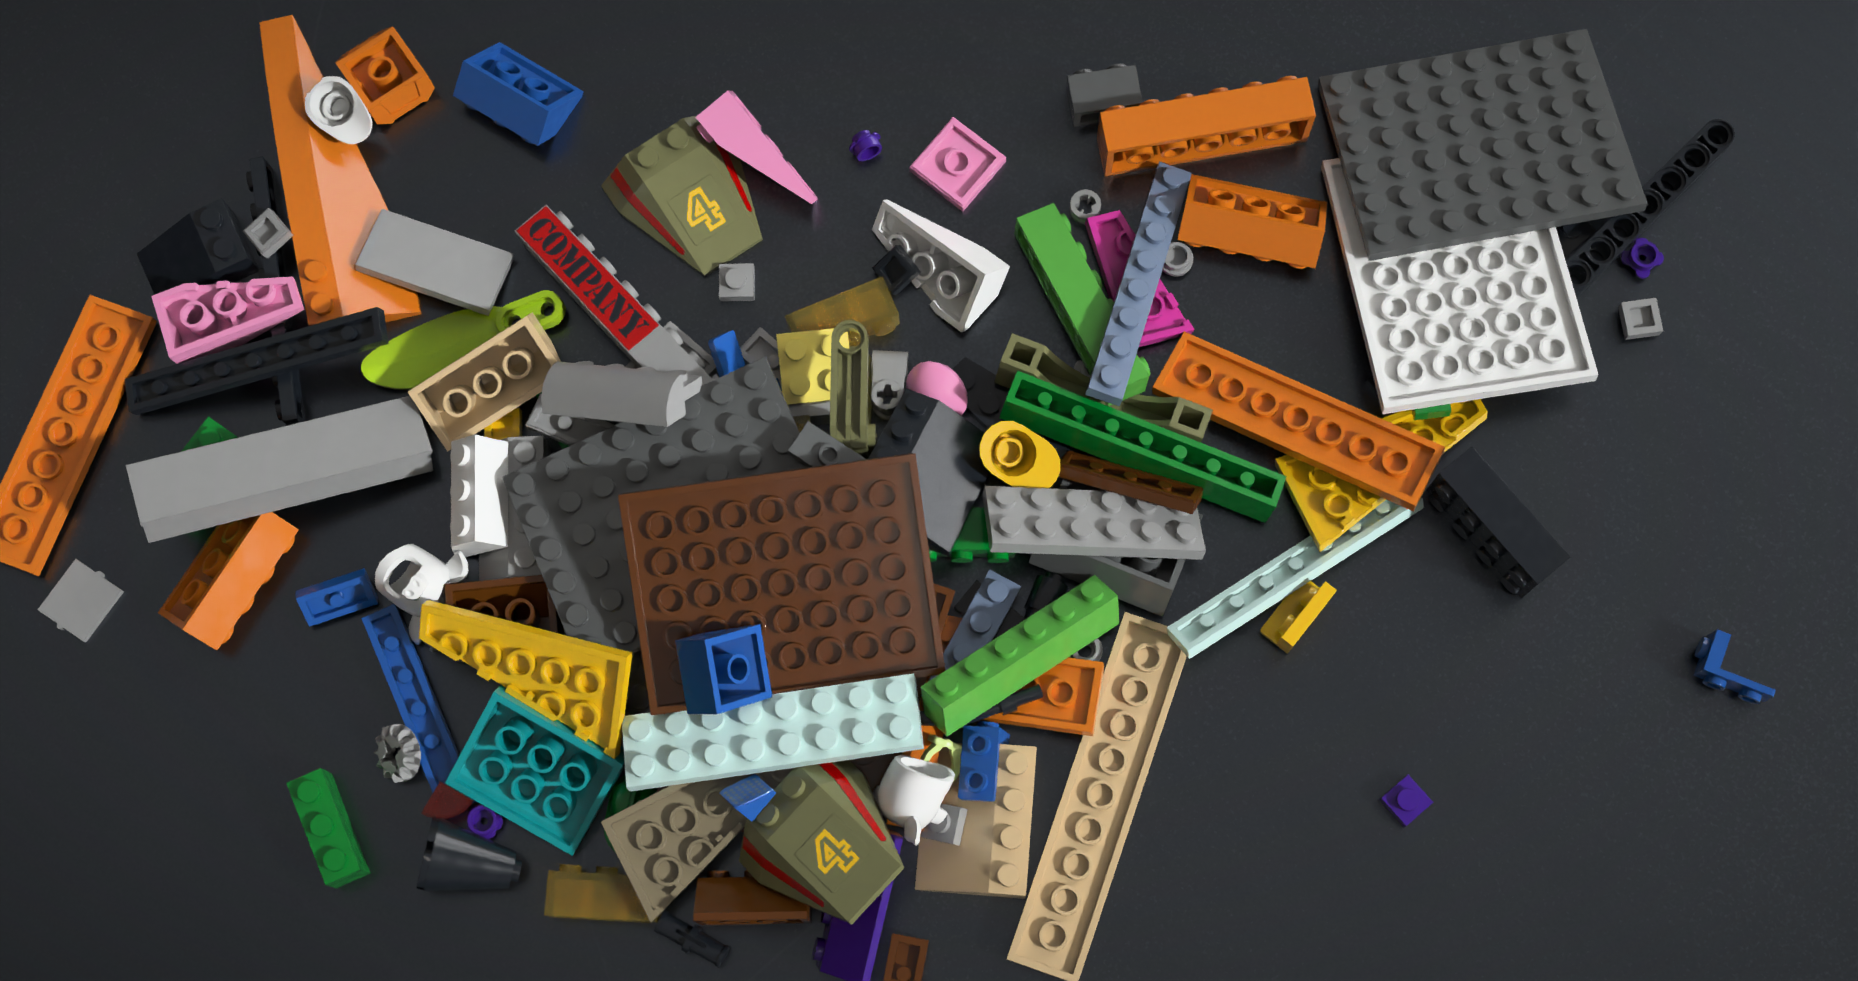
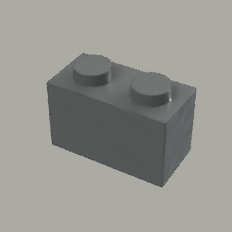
[1066,64,1143,127]

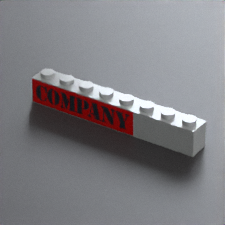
[515,204,719,385]

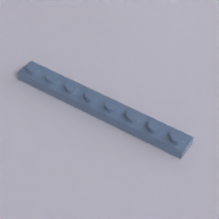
[1085,161,1192,406]

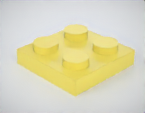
[776,328,849,405]

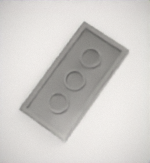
[355,209,514,316]

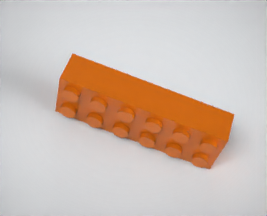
[1097,76,1316,177]

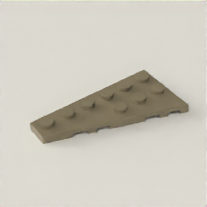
[601,768,794,922]

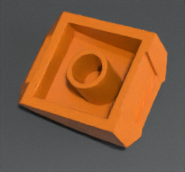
[335,26,435,125]

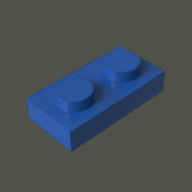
[296,568,378,627]

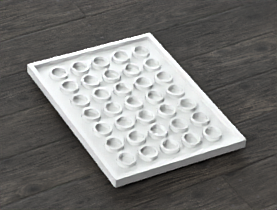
[1321,158,1599,414]

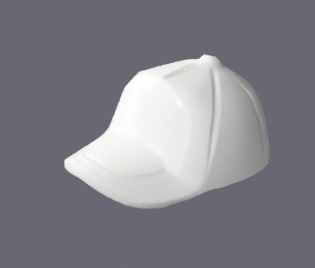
[305,76,372,144]

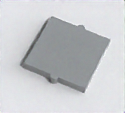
[37,559,124,643]

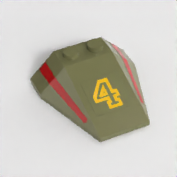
[601,116,763,277]
[739,760,904,925]

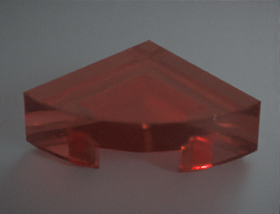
[421,781,474,819]

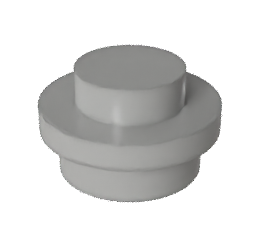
[1162,242,1193,277]

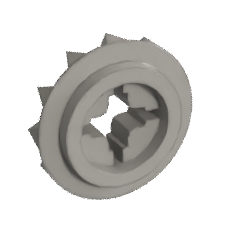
[374,724,421,783]

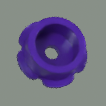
[849,130,882,161]
[467,805,503,839]

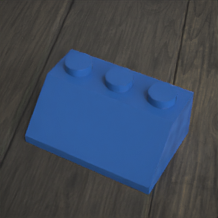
[453,42,584,146]

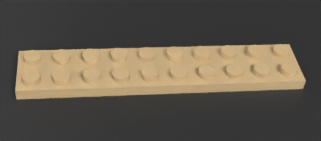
[1006,612,1187,981]

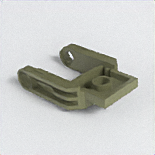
[830,320,877,459]

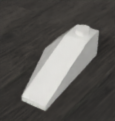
[872,199,1010,332]

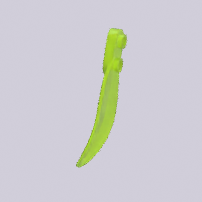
[361,290,566,389]

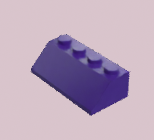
[812,828,904,981]

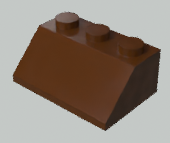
[445,574,564,663]
[693,870,812,925]

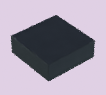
[872,245,921,295]

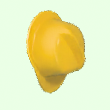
[979,421,1061,488]

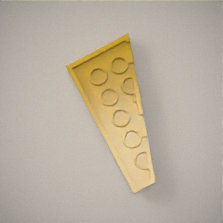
[419,600,632,759]

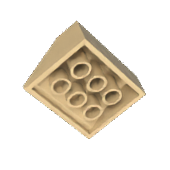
[915,743,1037,899]

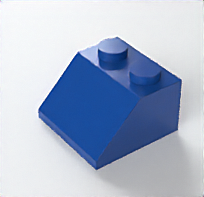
[675,624,772,715]

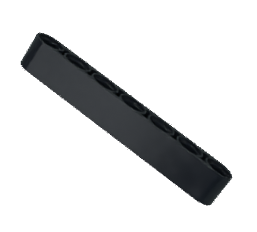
[1566,119,1735,298]

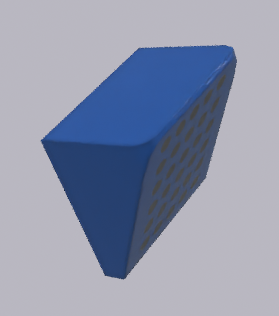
[719,774,776,821]

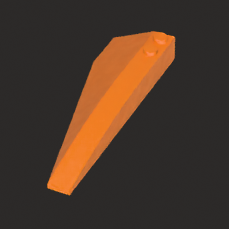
[259,15,421,326]

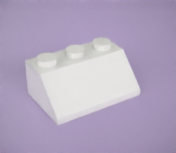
[450,435,508,557]

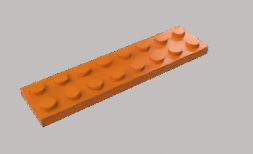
[0,295,157,577]
[1152,331,1445,512]

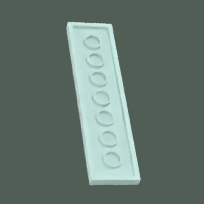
[622,673,924,792]

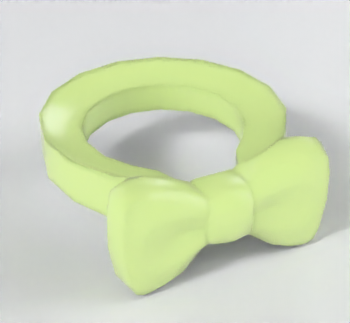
[920,734,962,782]

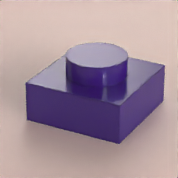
[1379,774,1433,827]

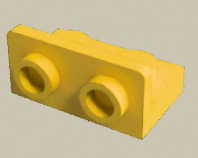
[1260,581,1337,654]

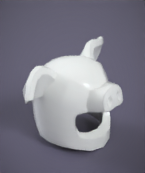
[375,544,469,645]
[873,755,955,846]

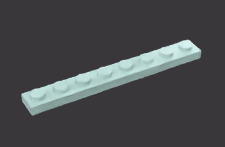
[1167,498,1424,659]

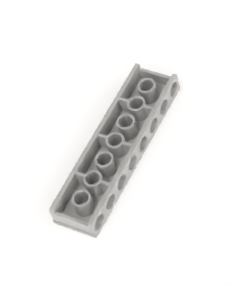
[126,396,433,543]

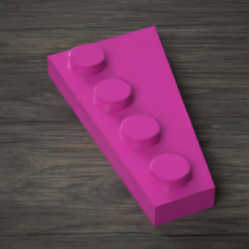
[1085,210,1195,347]

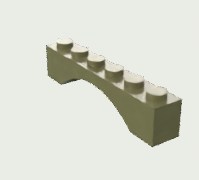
[994,333,1213,442]

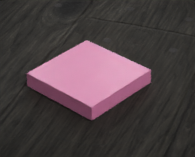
[909,117,1006,212]

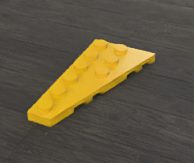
[1275,399,1488,552]

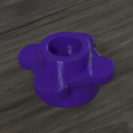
[1621,238,1664,279]

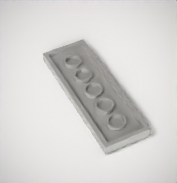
[982,486,1206,560]

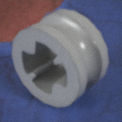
[1069,189,1101,225]

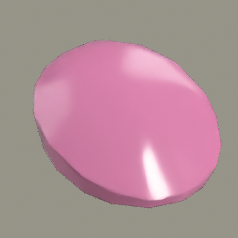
[906,361,968,416]

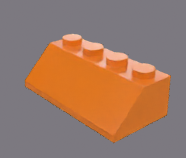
[1177,174,1327,269]
[158,512,299,650]

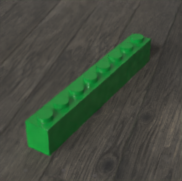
[999,370,1287,523]

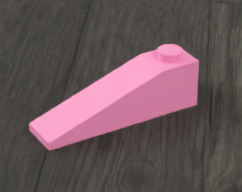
[696,90,818,204]
[151,276,304,364]

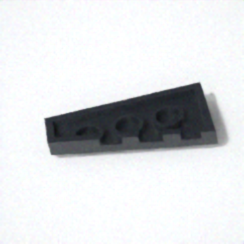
[952,357,1074,460]

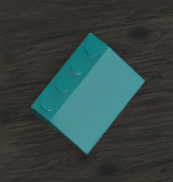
[445,685,625,856]

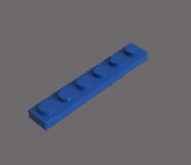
[361,604,477,817]

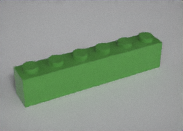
[1014,203,1150,406]
[921,575,1119,736]

